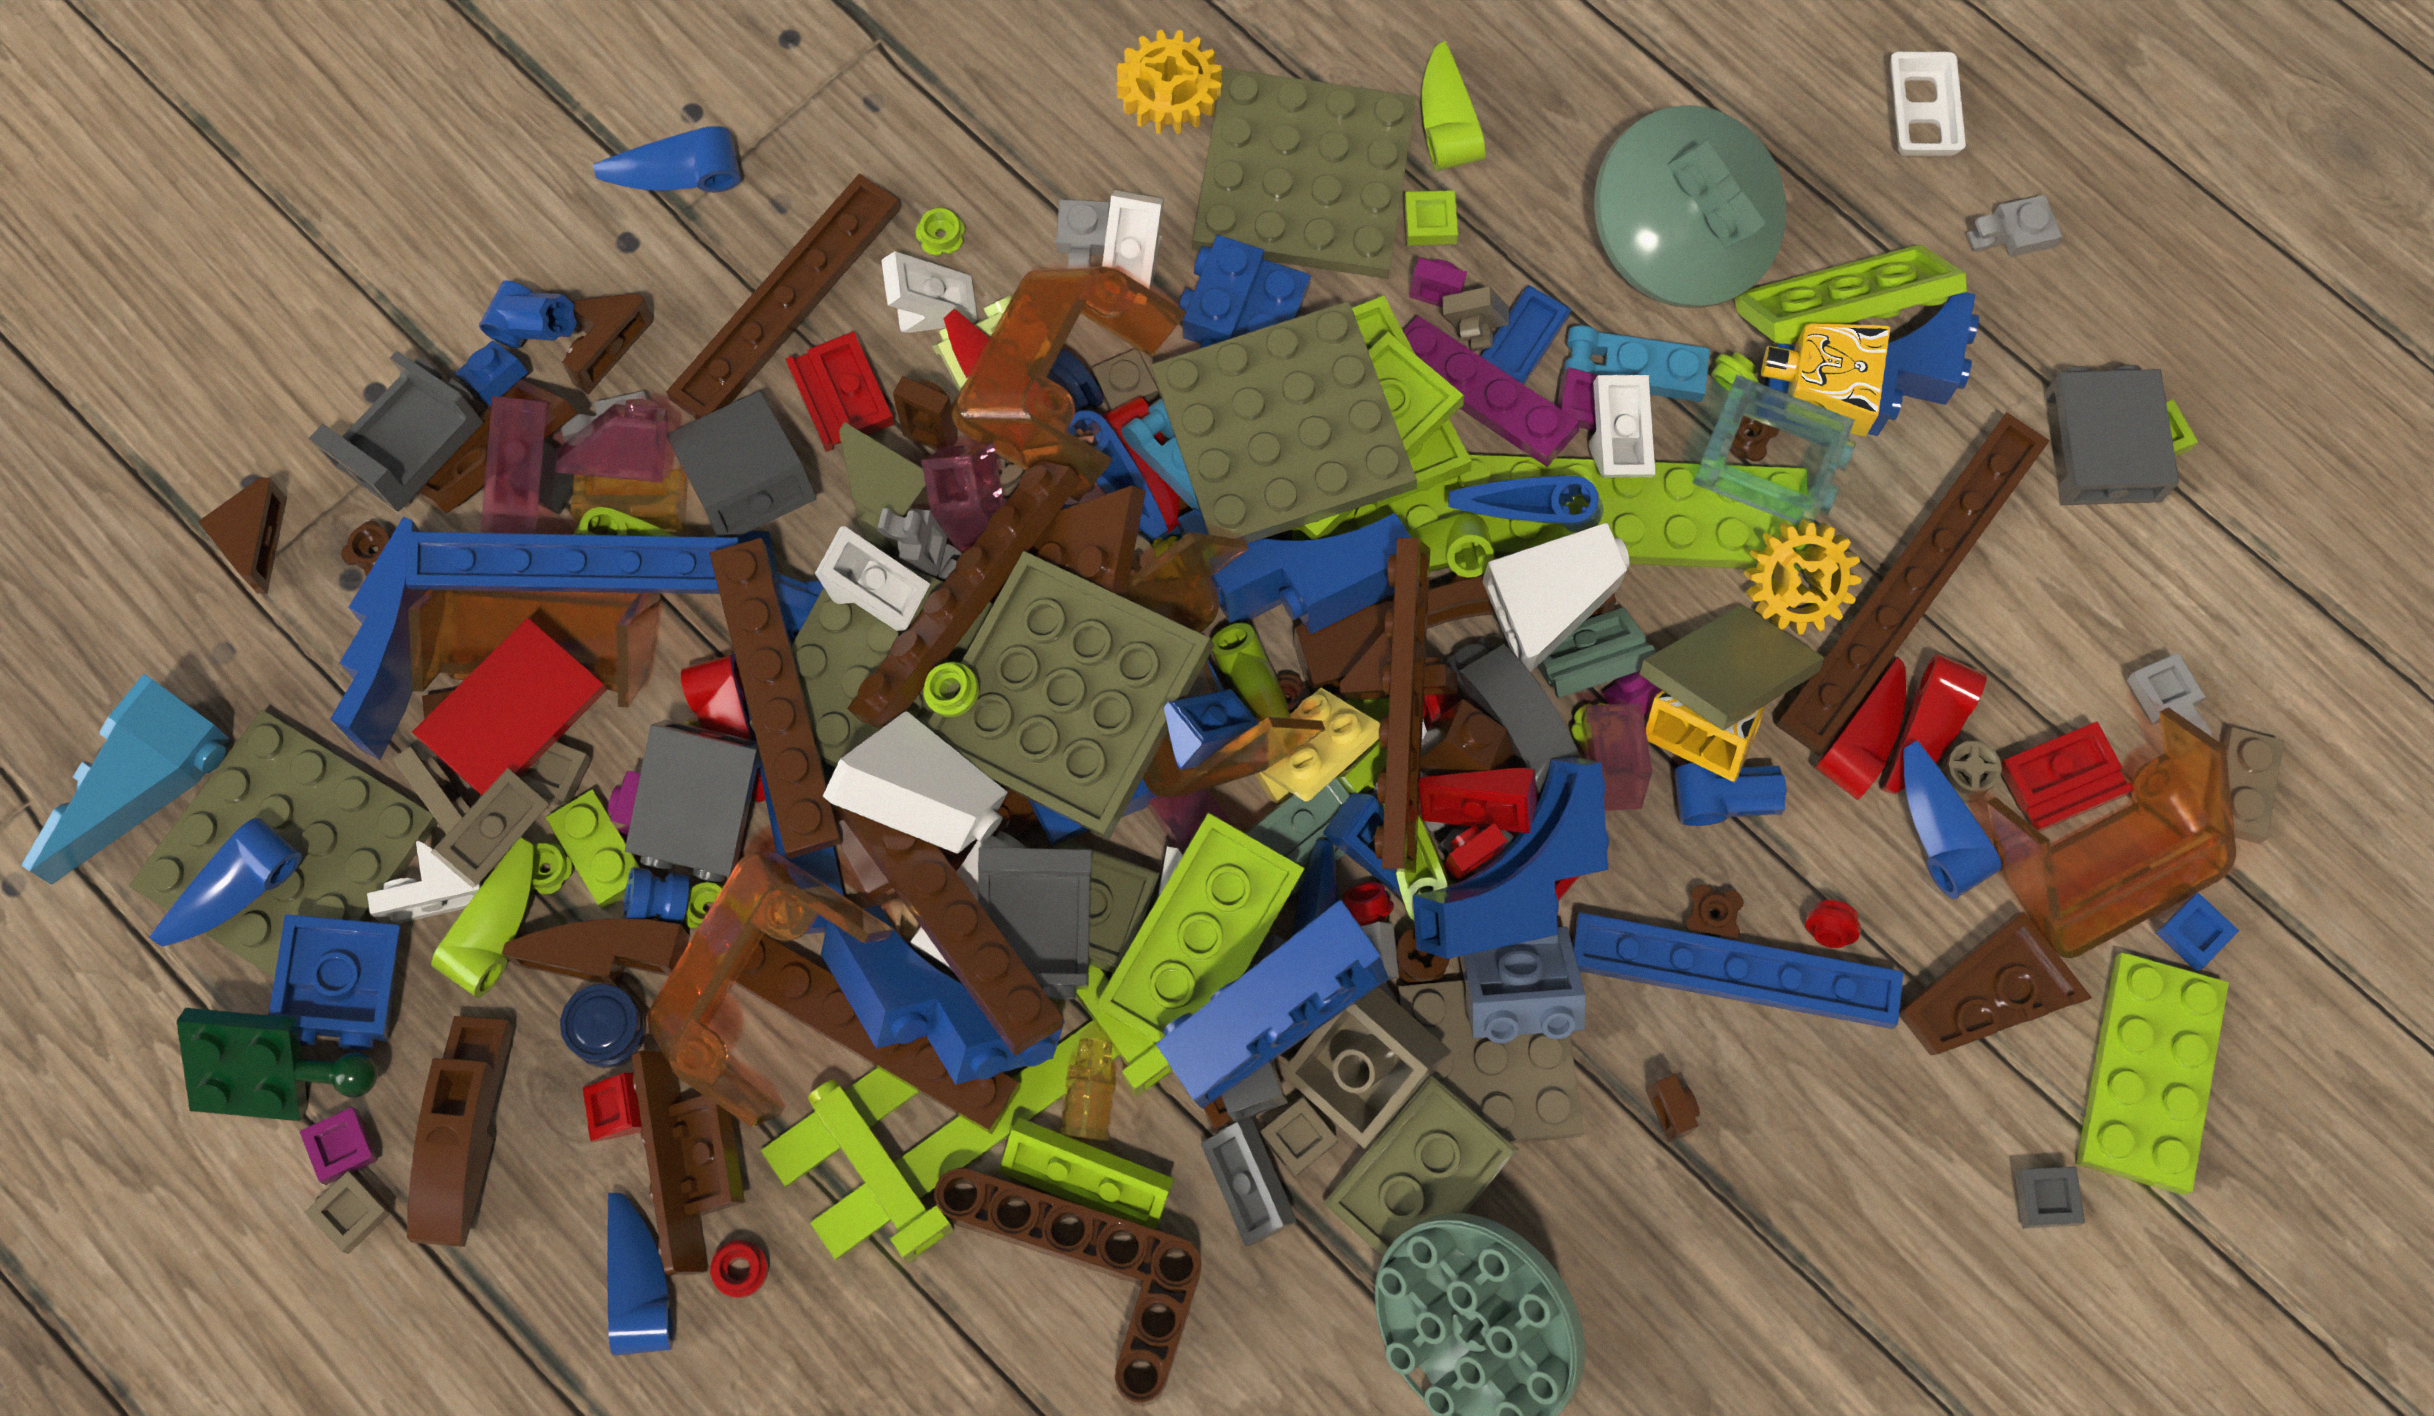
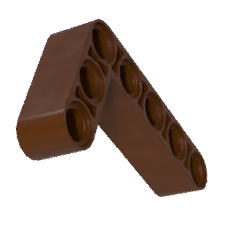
[934,1168,1202,1406]

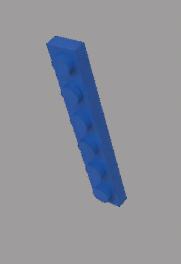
[406,532,738,594]
[1572,912,1904,1029]

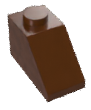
[1421,699,1517,776]

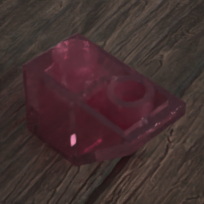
[921,442,1004,552]

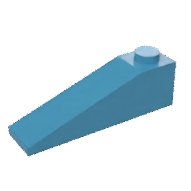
[21,674,232,885]

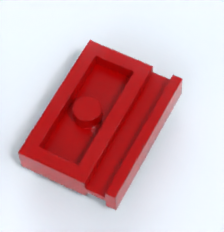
[785,331,895,452]
[2001,721,2134,834]

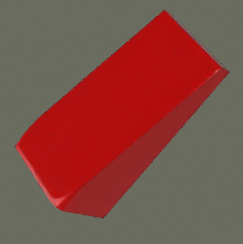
[1418,768,1537,833]

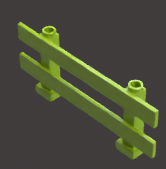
[760,923,1173,1264]

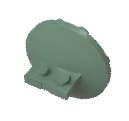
[1594,105,1787,308]
[1375,1213,1585,1416]

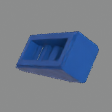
[1324,793,1443,899]

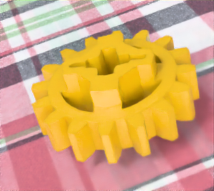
[1116,30,1222,134]
[1744,518,1862,635]

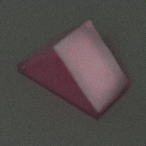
[1586,703,1652,811]

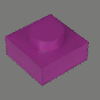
[1409,257,1467,308]
[1557,368,1598,432]
[1603,671,1663,720]
[608,770,640,837]
[299,1107,378,1185]

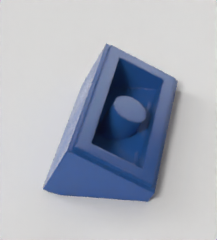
[1163,689,1263,770]

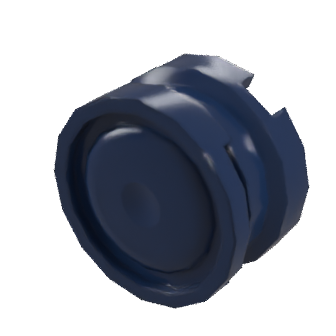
[1026,347,1103,427]
[560,984,646,1069]

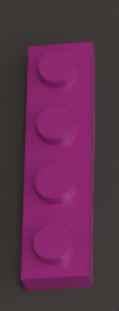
[1403,316,1579,467]

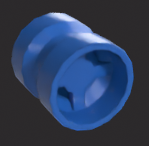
[623,867,689,926]

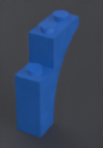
[1759,292,1979,436]
[1175,509,1411,635]
[1413,756,1609,959]
[821,905,1065,1085]

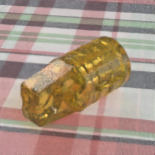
[1059,1038,1116,1141]

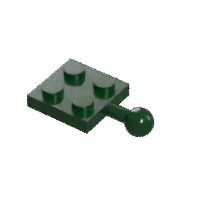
[176,1008,378,1121]

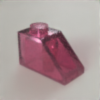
[555,399,668,483]

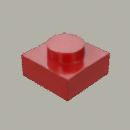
[1445,823,1508,881]

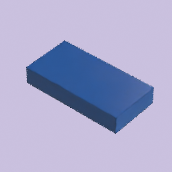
[1481,285,1572,385]

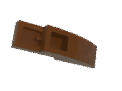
[407,1016,514,1247]

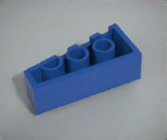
[1156,899,1389,1109]

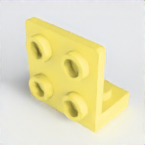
[1243,688,1381,805]

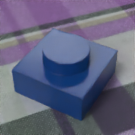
[454,340,528,406]
[2156,892,2239,972]

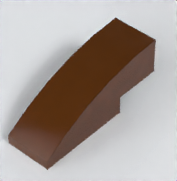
[502,919,690,988]

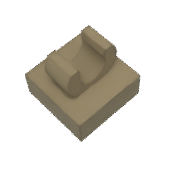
[1443,286,1509,351]

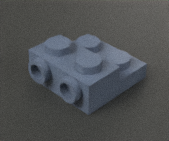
[1459,927,1585,1044]

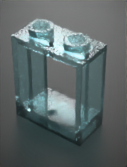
[1692,375,1856,525]

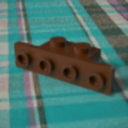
[631,1050,745,1275]

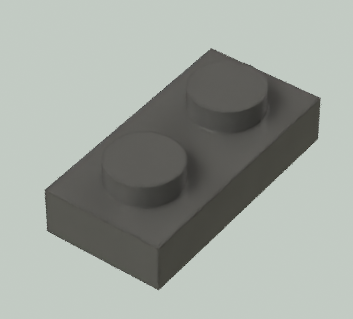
[1201,1118,1297,1247]

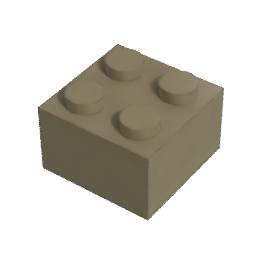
[1281,987,1451,1149]

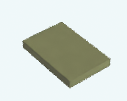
[1640,604,1825,731]
[1323,1075,1519,1257]

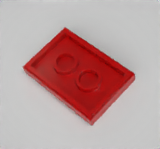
[412,617,607,796]

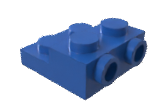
[1177,235,1311,344]
[269,914,402,1050]

